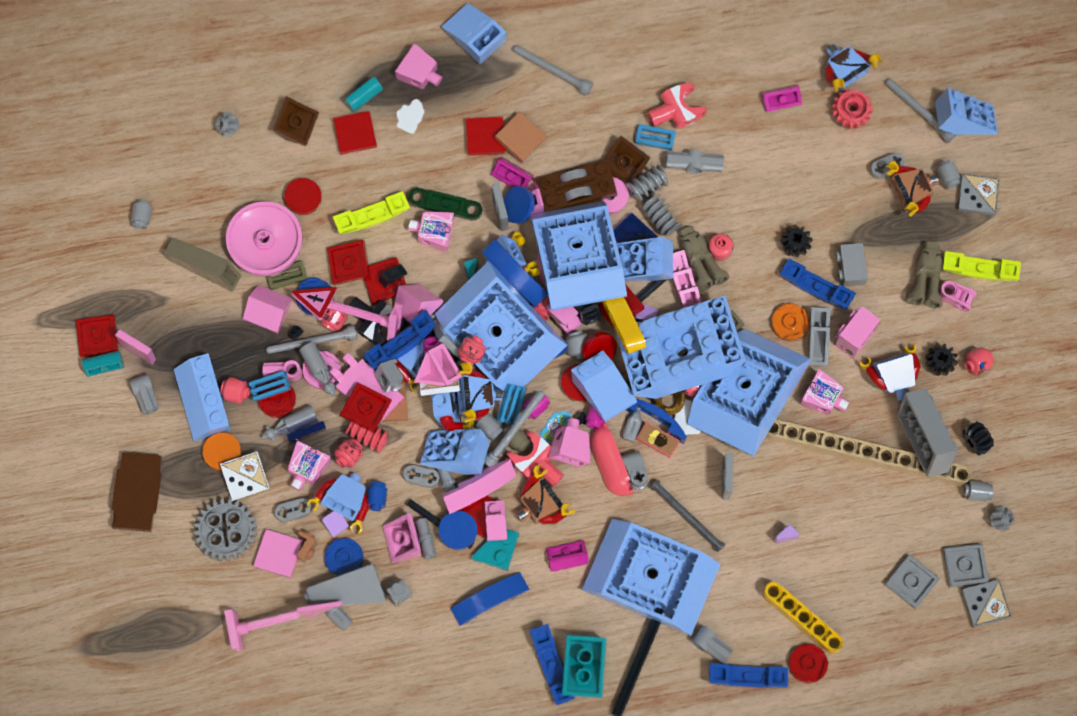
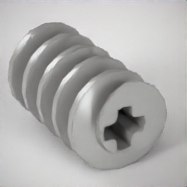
[626,164,668,202]
[642,194,682,236]

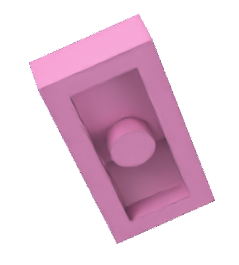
[545,303,582,335]
[485,500,507,541]

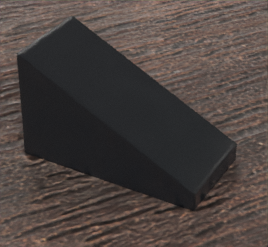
[378,264,408,288]

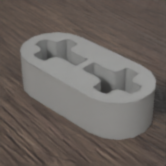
[870,153,905,179]
[403,465,440,488]
[275,498,312,523]

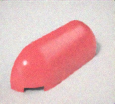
[589,423,633,496]

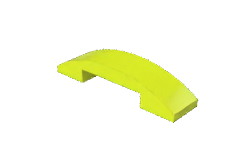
[333,191,410,234]
[943,251,1021,281]

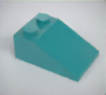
[562,635,606,698]

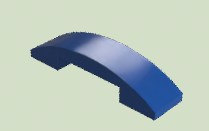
[482,239,548,307]
[780,259,856,310]
[364,309,435,369]
[625,399,687,445]
[451,573,529,626]
[529,624,575,706]
[709,663,788,688]

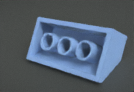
[174,353,231,441]

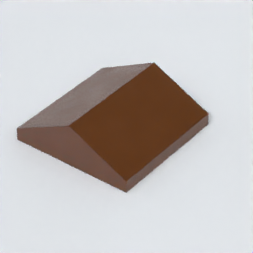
[273,96,319,146]
[604,135,651,185]

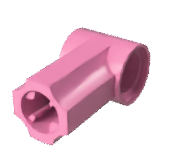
[263,360,303,381]

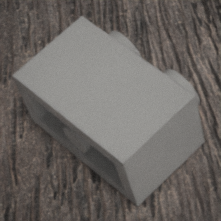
[836,243,868,286]

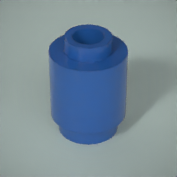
[367,482,388,511]

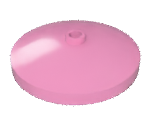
[226,202,303,276]

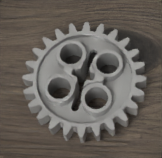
[193,498,258,562]

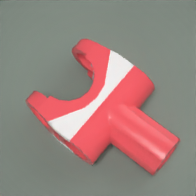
[647,83,707,129]
[505,431,564,488]

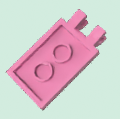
[329,353,404,426]

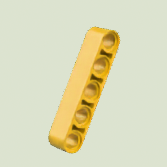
[601,297,646,354]
[763,582,843,654]

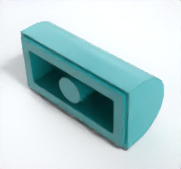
[345,77,383,113]
[82,350,124,377]

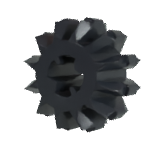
[780,225,813,257]
[574,302,601,326]
[925,344,958,376]
[962,421,994,456]

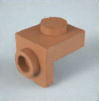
[297,530,317,563]

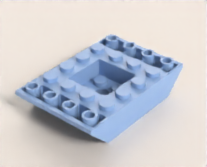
[530,201,627,311]
[435,261,567,397]
[615,295,746,399]
[687,329,811,457]
[582,519,720,636]

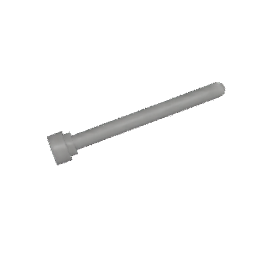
[513,45,594,96]
[885,79,956,143]
[266,325,358,354]
[484,390,545,467]

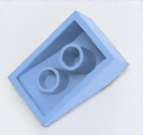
[571,351,637,422]

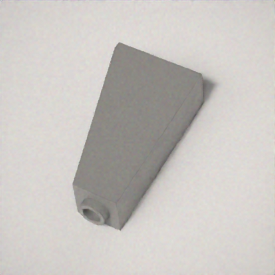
[304,563,387,605]

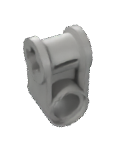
[621,451,648,490]

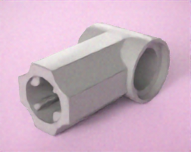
[129,374,159,415]
[691,626,733,664]

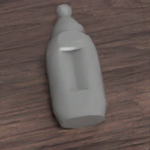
[622,407,642,442]
[326,607,352,631]

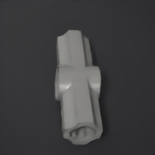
[666,150,724,174]

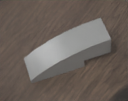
[808,307,831,366]

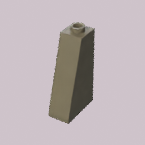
[164,238,241,292]

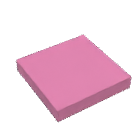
[115,330,156,365]
[253,529,303,579]

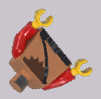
[885,161,939,217]
[515,464,575,525]

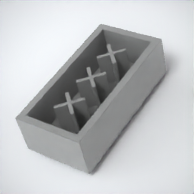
[897,389,957,477]

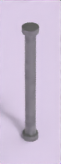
[650,480,726,552]

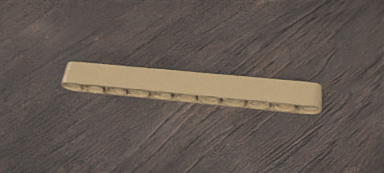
[765,419,971,487]

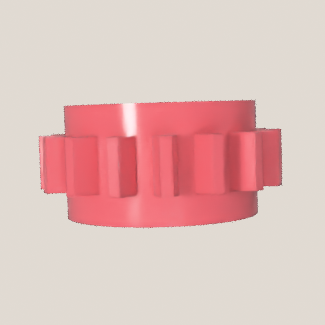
[832,88,873,129]

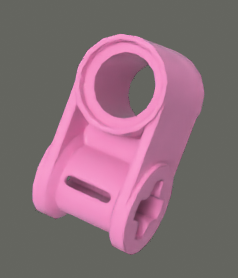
[939,281,977,312]

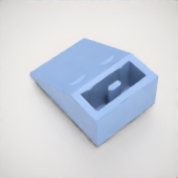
[441,3,506,65]
[935,88,998,135]
[616,237,673,281]
[420,429,490,475]

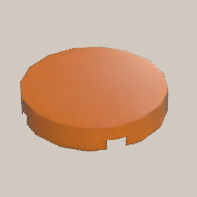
[771,303,810,341]
[202,433,241,471]

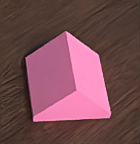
[394,284,444,325]
[243,285,293,334]
[383,513,422,563]

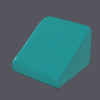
[464,258,478,280]

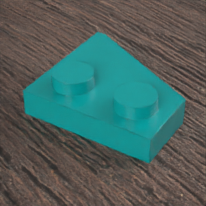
[472,529,519,571]

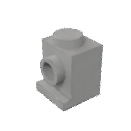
[374,359,403,393]
[386,579,412,607]

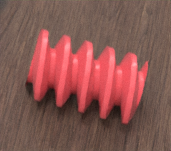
[345,422,388,454]

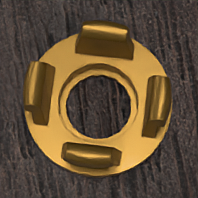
[653,391,685,416]

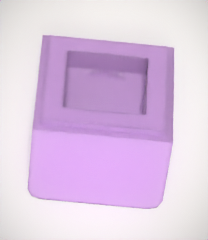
[635,304,659,322]
[322,511,349,538]
[774,524,800,543]

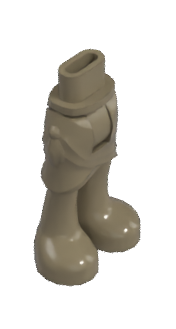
[679,226,730,293]
[907,241,943,309]

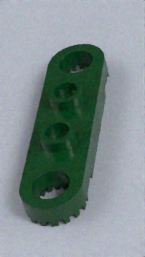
[409,187,483,221]

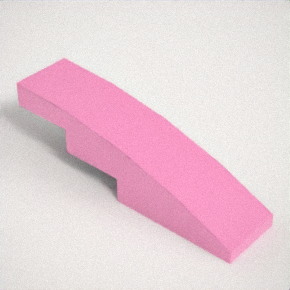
[672,250,702,308]
[442,459,516,514]

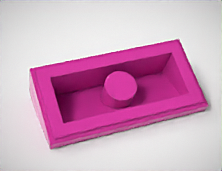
[761,85,802,112]
[491,157,534,188]
[546,540,589,572]

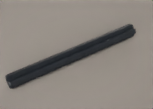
[612,607,665,716]

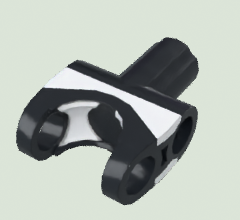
[349,297,406,346]

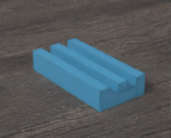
[635,124,676,151]
[249,371,291,402]
[496,383,527,425]

